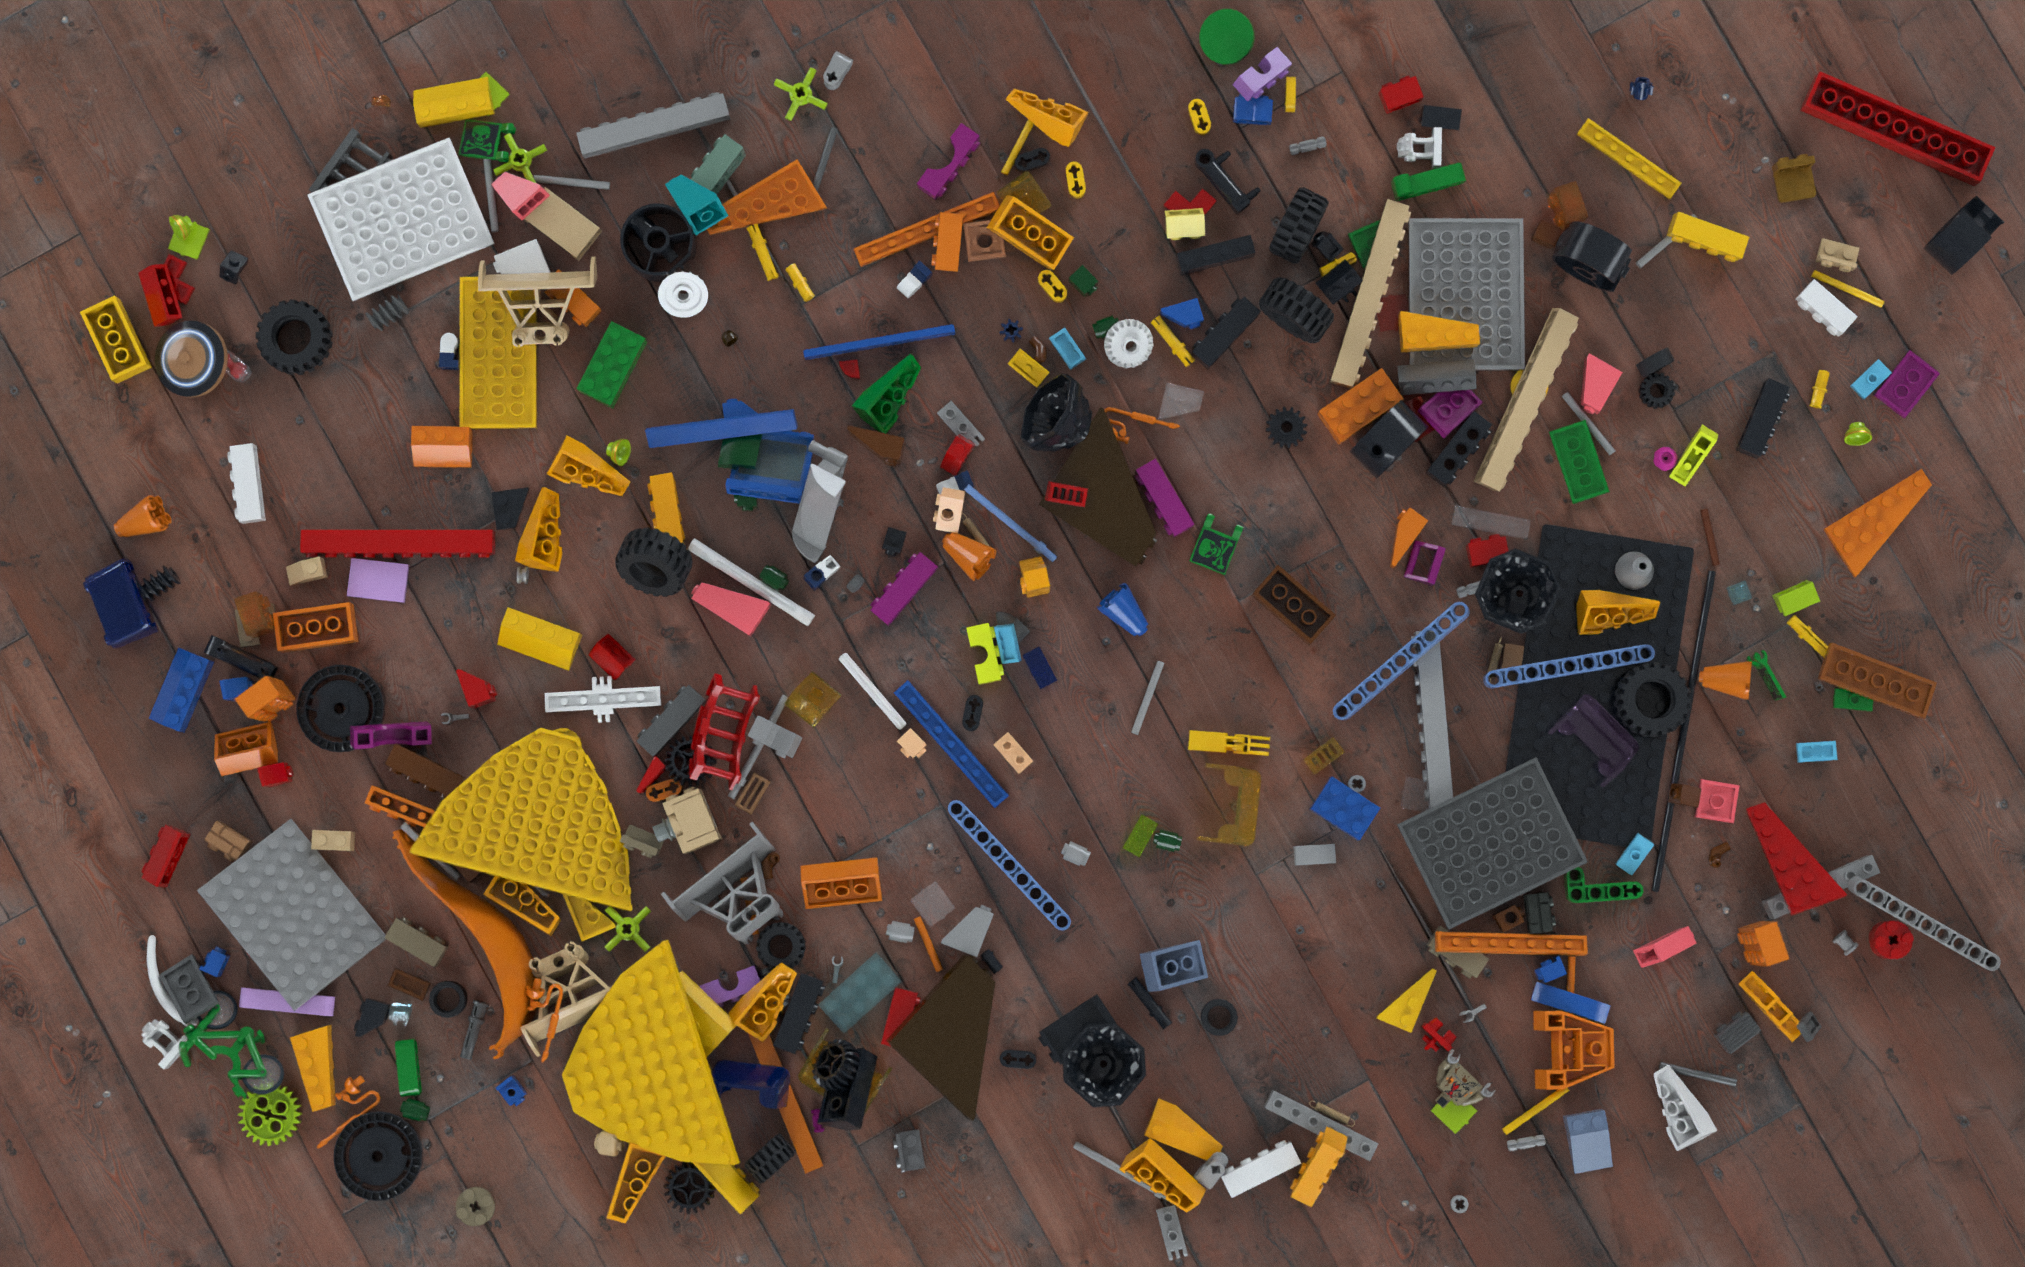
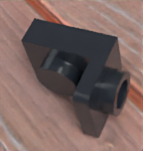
[1310,231,1344,263]
[882,527,907,557]

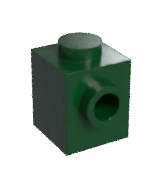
[1069,265,1098,297]
[734,495,758,511]

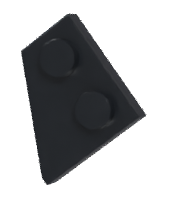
[492,487,529,531]

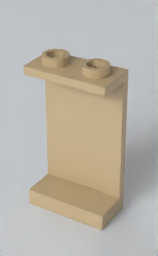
[524,187,602,261]

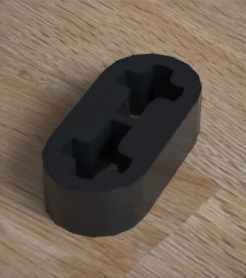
[1015,148,1050,173]
[962,695,983,731]
[1000,1050,1036,1069]

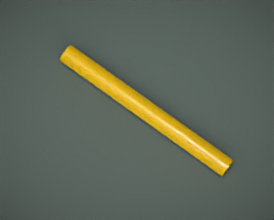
[1001,119,1034,176]
[1811,270,1884,308]
[1502,1088,1569,1135]

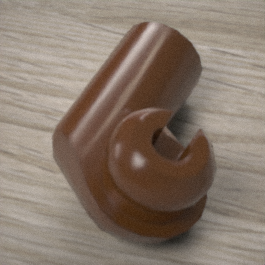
[1029,336,1047,365]
[1708,841,1731,868]

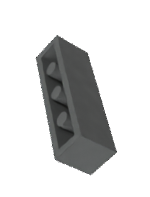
[1397,359,1477,395]
[636,685,706,757]

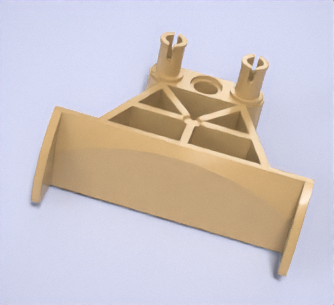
[478,257,597,347]
[520,942,612,1057]

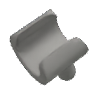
[441,713,469,724]
[832,956,843,983]
[1459,1004,1486,1023]

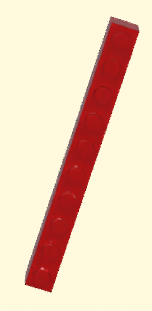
[300,530,495,558]

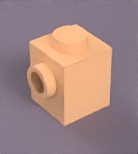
[897,728,927,759]

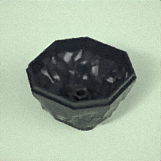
[1020,373,1092,452]
[1475,548,1562,634]
[1062,1022,1146,1107]

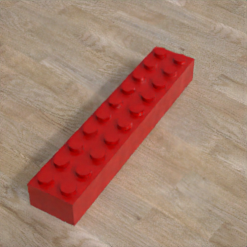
[1800,71,1996,186]

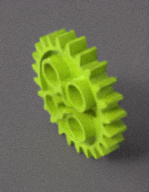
[238,1082,303,1146]

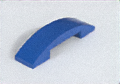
[1531,982,1611,1024]

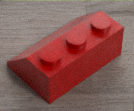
[142,825,191,887]

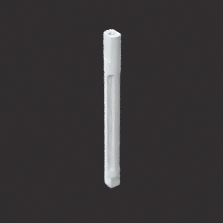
[688,538,815,626]

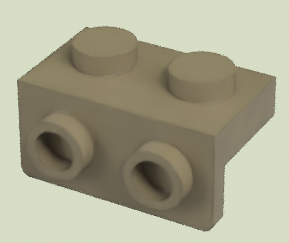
[620,825,664,858]

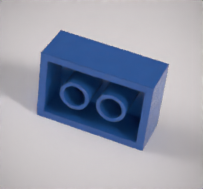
[1309,776,1380,841]

